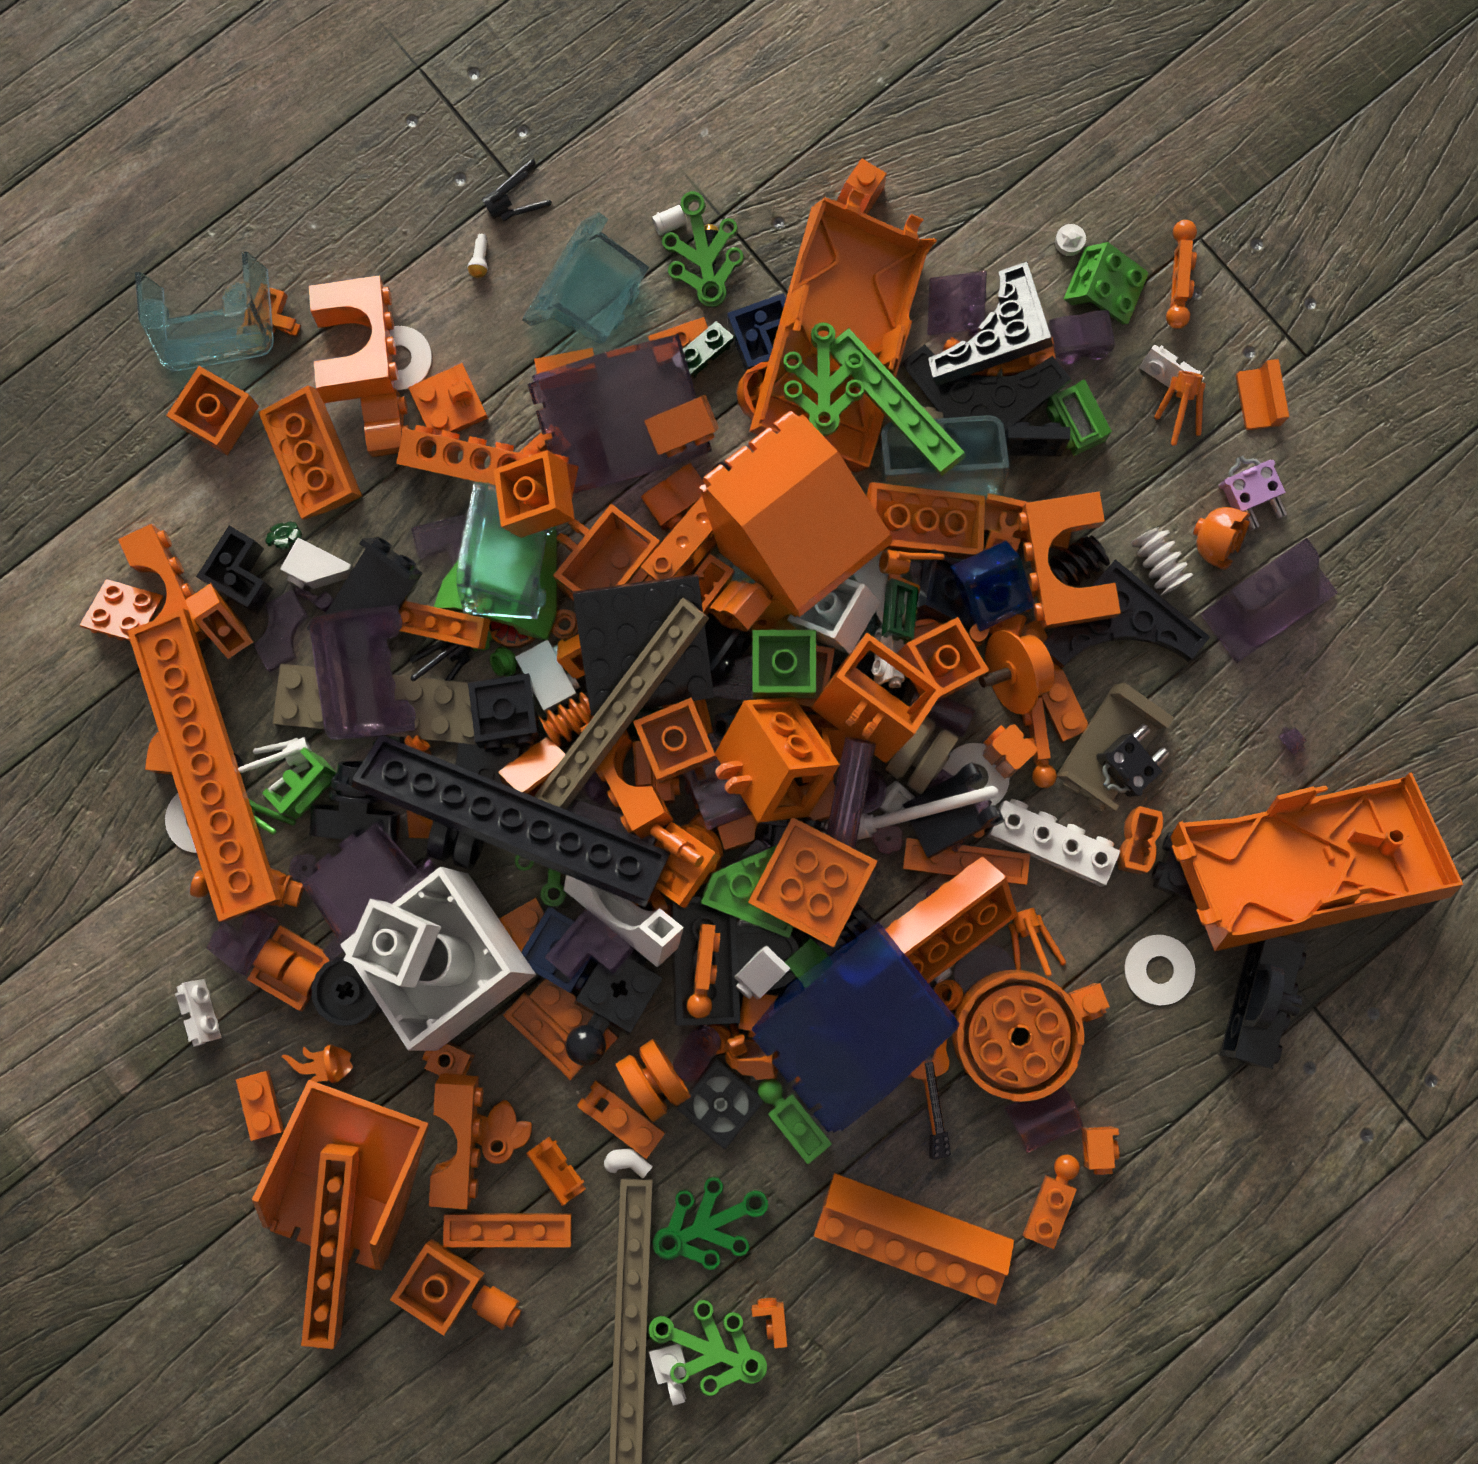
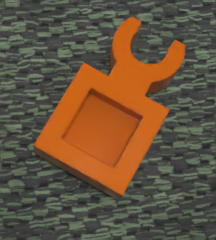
[981,510,1021,566]

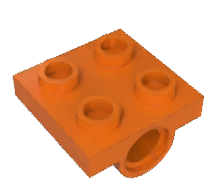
[247,925,335,1011]

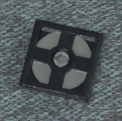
[677,1059,764,1150]

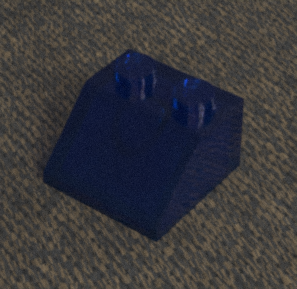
[950,541,1035,632]

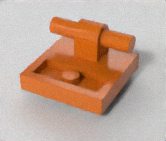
[650,821,721,908]

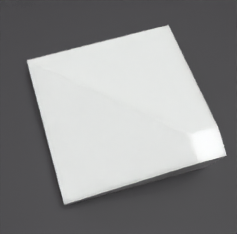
[870,781,915,824]

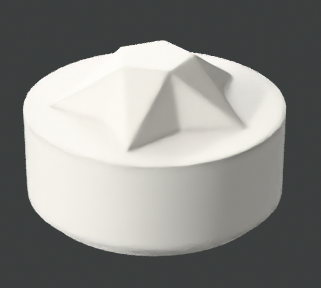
[1055,224,1086,256]

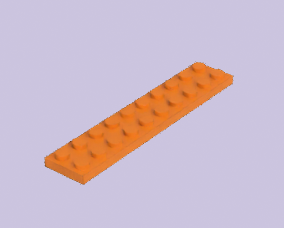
[127,609,281,922]

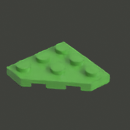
[700,845,793,938]

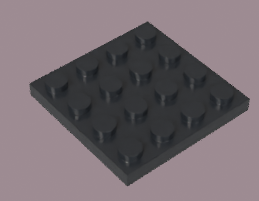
[573,574,714,716]

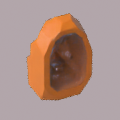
[725,1039,778,1080]

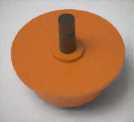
[979,630,1055,714]

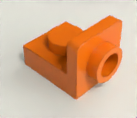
[751,1298,787,1348]

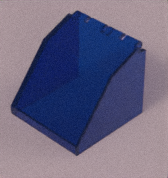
[751,922,960,1133]

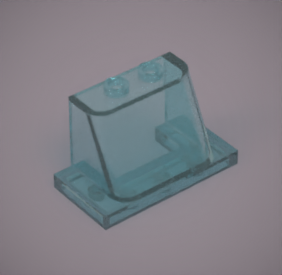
[522,212,649,344]

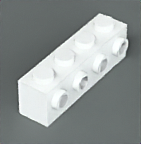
[987,799,1120,887]

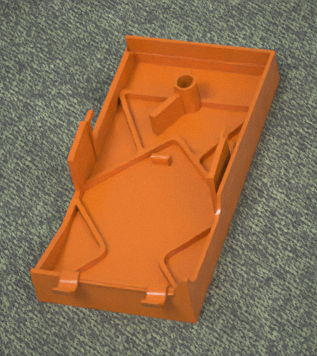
[1170,772,1463,951]

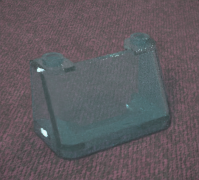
[457,482,558,619]

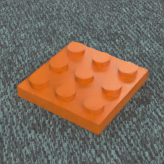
[748,817,878,948]

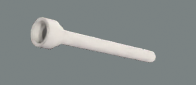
[852,786,998,840]

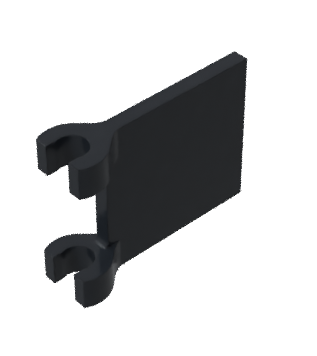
[902,762,1005,859]

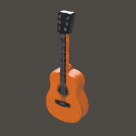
[888,1002,951,1160]

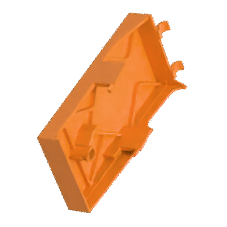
[749,188,937,473]

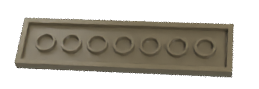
[273,664,517,748]

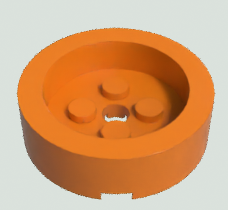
[952,970,1084,1102]

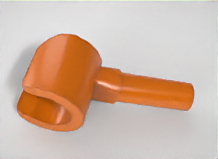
[726,1023,748,1058]

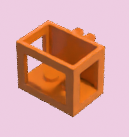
[553,504,661,601]
[810,633,944,763]
[715,697,840,823]

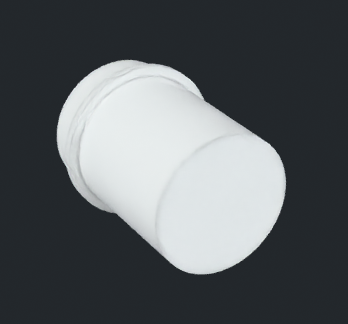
[652,205,687,236]

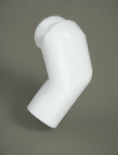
[604,1148,653,1179]

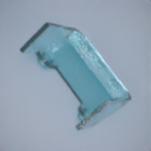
[135,252,274,371]

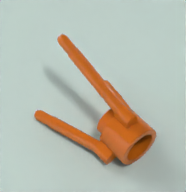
[1155,371,1206,446]
[879,549,945,593]
[1008,908,1066,977]

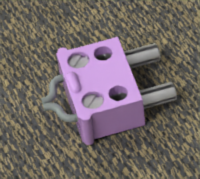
[1219,456,1287,530]

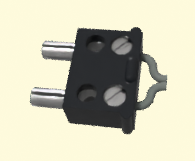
[1096,724,1169,797]

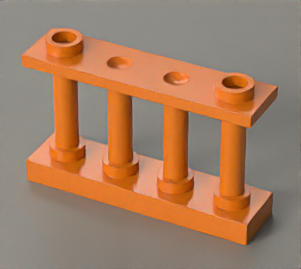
[640,496,717,582]

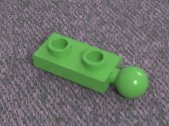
[758,1079,832,1164]

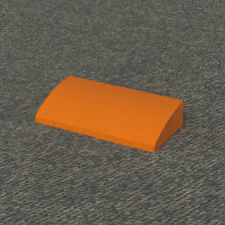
[258,385,362,519]
[867,482,985,560]

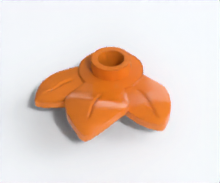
[476,1100,532,1164]

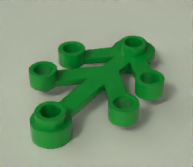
[653,1176,768,1270]

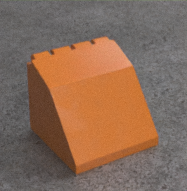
[699,411,893,618]
[252,1080,429,1270]

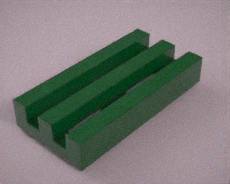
[881,578,918,644]

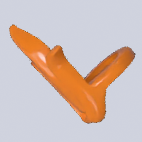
[282,1044,353,1084]

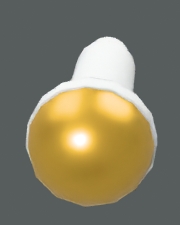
[467,234,488,278]

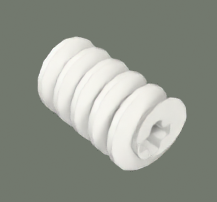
[1131,527,1193,596]

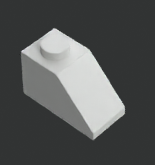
[280,538,354,589]
[734,946,790,999]

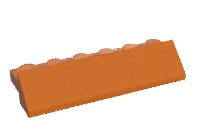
[813,1173,1014,1305]

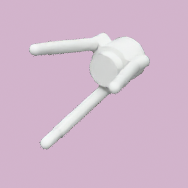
[238,737,312,797]

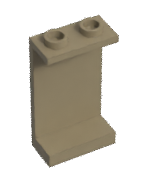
[1057,683,1174,812]

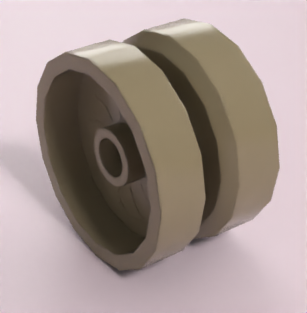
[885,717,959,794]

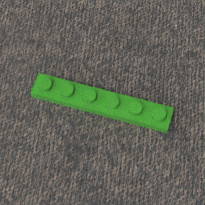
[830,328,966,477]

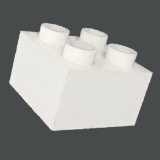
[340,867,536,1051]

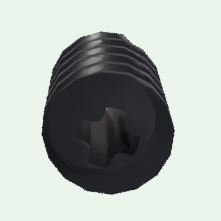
[1049,535,1110,586]

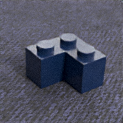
[727,293,786,372]

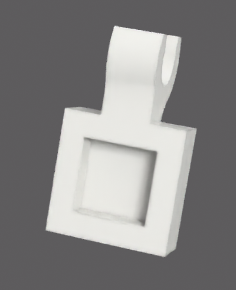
[649,1343,686,1406]

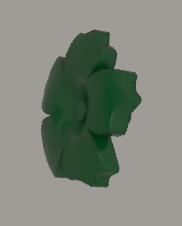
[265,521,303,551]

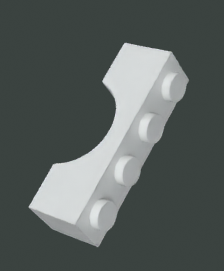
[564,875,684,967]

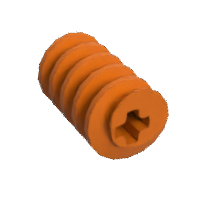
[538,692,594,748]

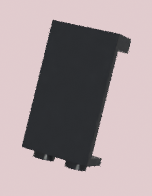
[307,537,423,665]

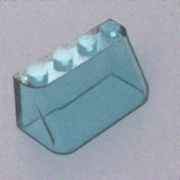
[881,415,1009,499]

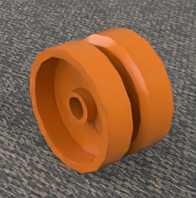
[616,1039,691,1122]

